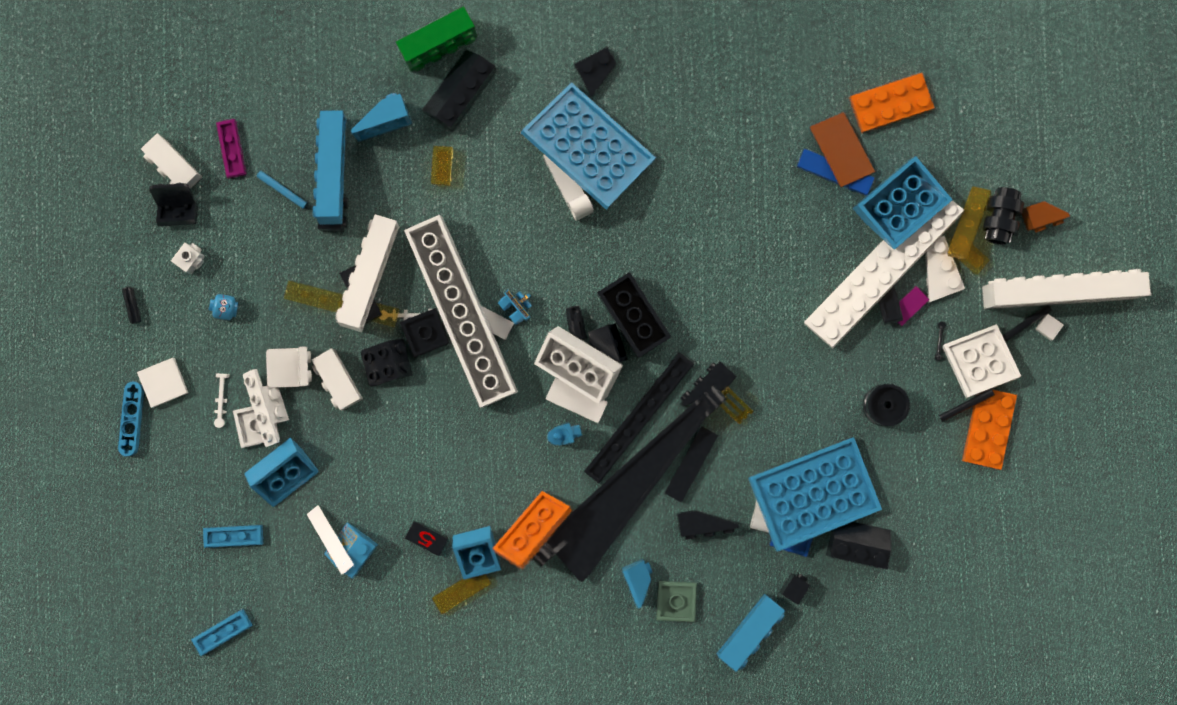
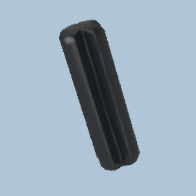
[122,287,141,324]

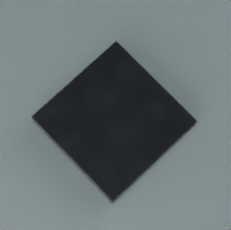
[400,308,450,357]

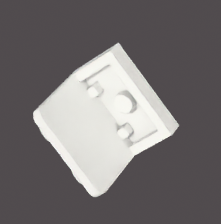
[266,347,312,388]

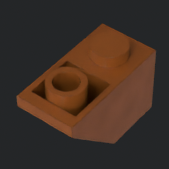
[1022,201,1070,233]

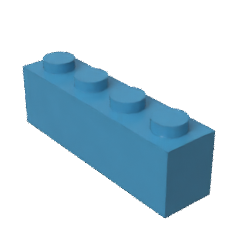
[716,594,785,672]

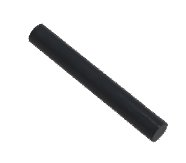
[1002,305,1052,342]
[939,389,995,422]

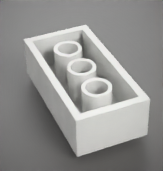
[534,326,623,404]

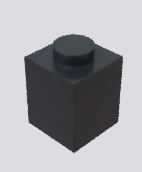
[779,573,811,605]

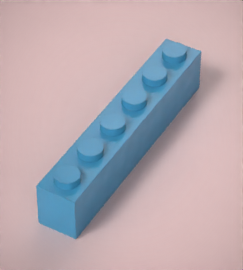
[313,110,346,224]

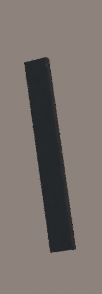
[584,352,694,484]

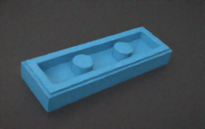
[203,525,263,548]
[191,609,253,656]

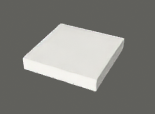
[137,358,188,408]
[233,406,280,448]

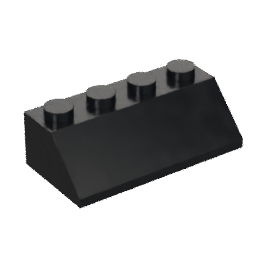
[422,50,497,132]

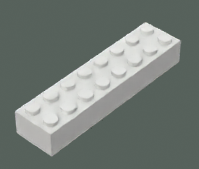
[982,269,1151,309]

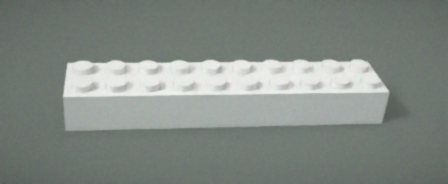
[404,215,518,408]

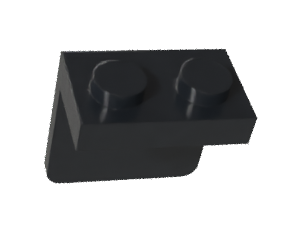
[149,183,198,227]
[361,339,413,387]

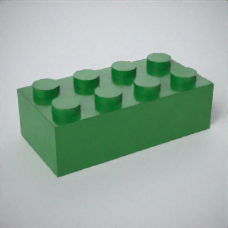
[396,6,477,72]

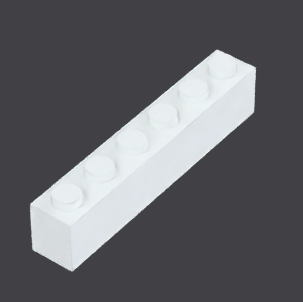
[336,214,399,332]

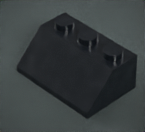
[826,522,891,570]

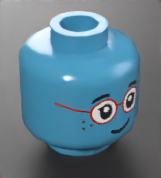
[209,294,238,321]

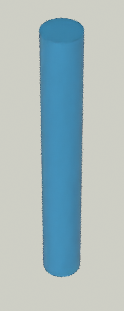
[257,171,308,209]

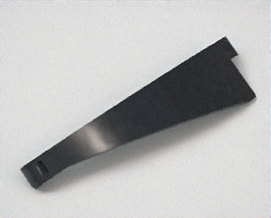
[532,385,727,582]

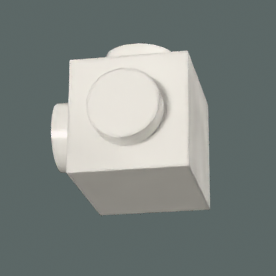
[171,243,205,274]

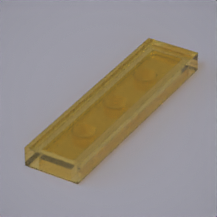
[947,186,991,260]

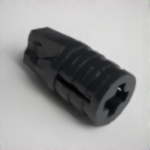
[566,306,588,340]

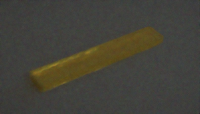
[284,280,400,328]

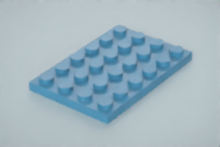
[521,82,656,210]
[748,437,882,551]

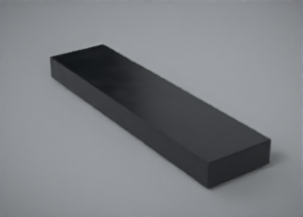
[664,426,719,503]

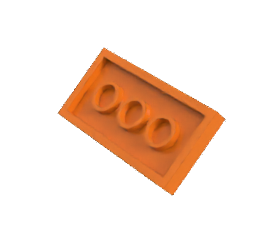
[850,73,934,133]
[962,389,1017,470]
[493,491,572,569]

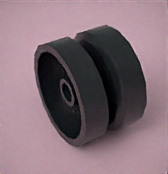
[862,384,910,426]

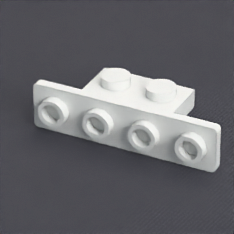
[243,369,289,447]

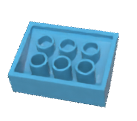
[853,156,952,250]

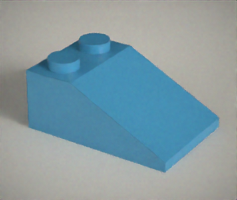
[351,93,412,142]

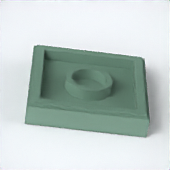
[656,581,697,622]

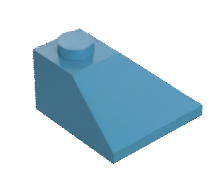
[622,559,653,608]

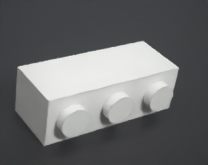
[141,133,202,188]
[312,348,363,410]
[546,378,608,423]

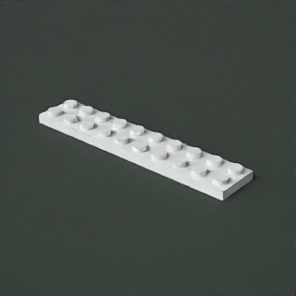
[804,201,964,349]

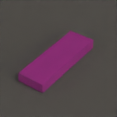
[216,119,247,179]

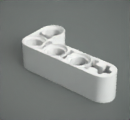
[543,155,593,221]

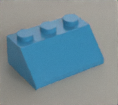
[244,438,319,507]

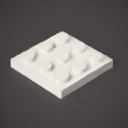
[942,324,1021,398]

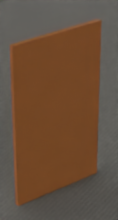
[809,112,875,187]

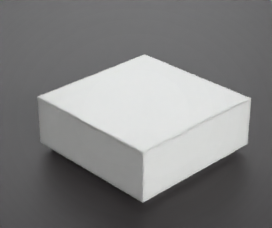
[1035,314,1063,341]

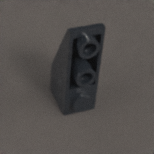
[680,361,737,407]
[676,510,739,540]

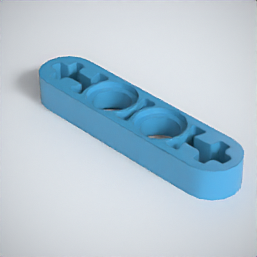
[118,382,144,456]

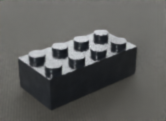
[597,272,671,359]

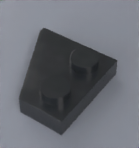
[574,47,616,97]

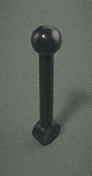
[934,321,946,361]

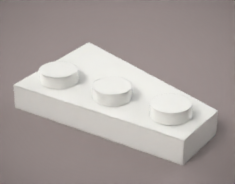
[925,236,965,303]

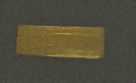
[432,574,491,614]

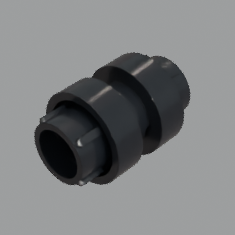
[982,187,1024,245]

